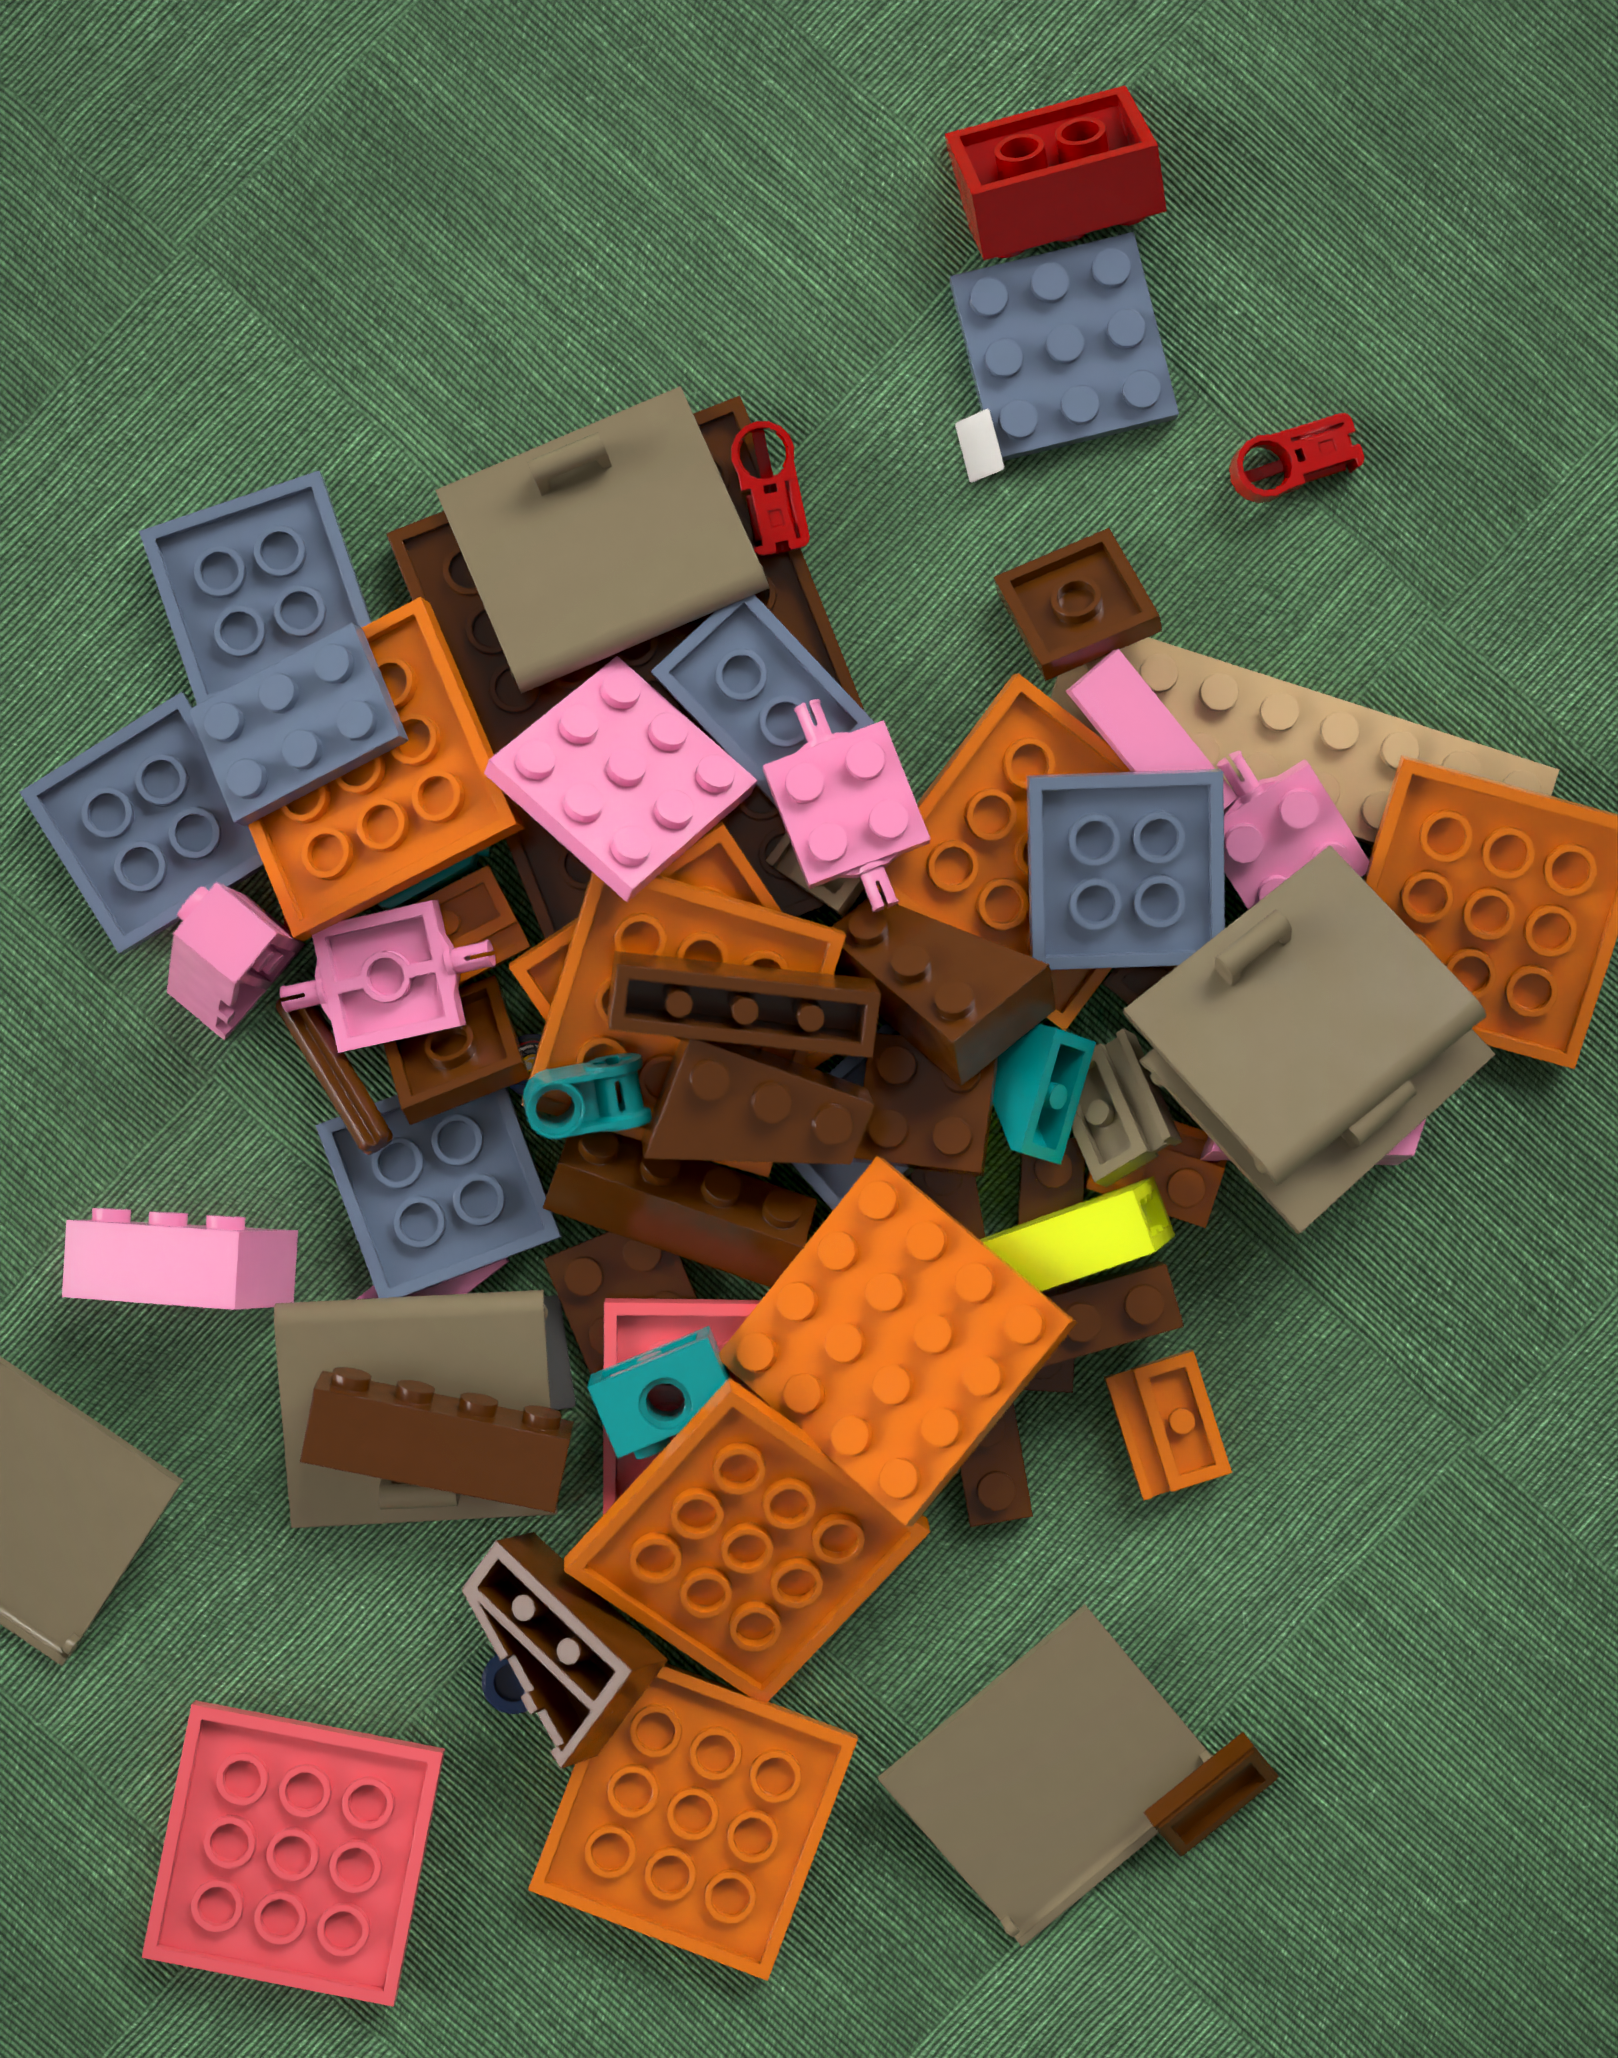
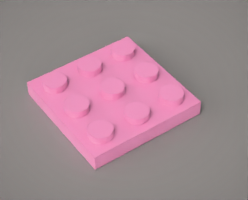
[484,656,758,902]

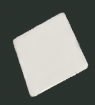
[955,409,1004,483]

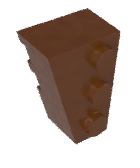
[831,898,1056,1086]
[641,1037,875,1165]
[461,1532,668,1769]

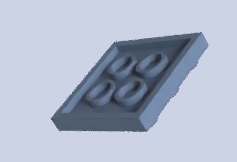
[949,232,1179,461]
[139,471,372,705]
[19,692,265,955]
[1027,769,1225,970]
[315,1087,563,1298]

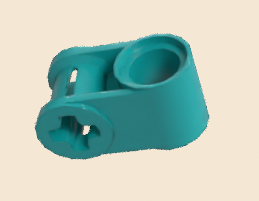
[523,1053,652,1139]

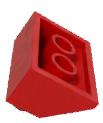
[945,85,1167,261]

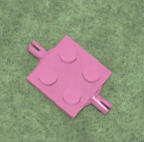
[763,699,931,912]
[1217,751,1369,910]
[280,900,496,1053]

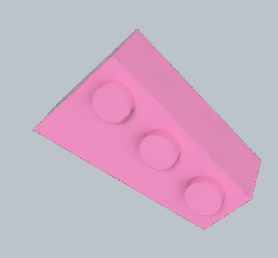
[167,882,305,1041]
[62,1208,298,1310]

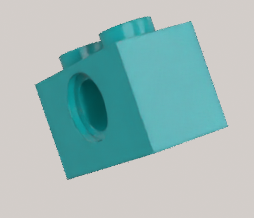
[587,1326,732,1459]

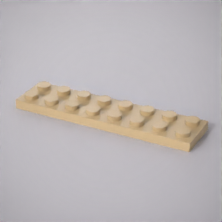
[1050,637,1559,845]

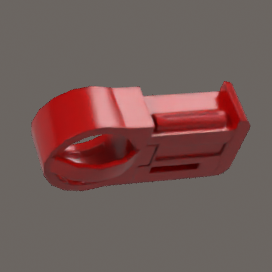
[1229,413,1365,503]
[731,421,810,556]

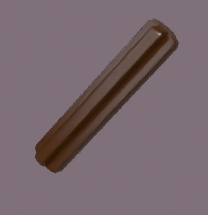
[276,993,393,1155]

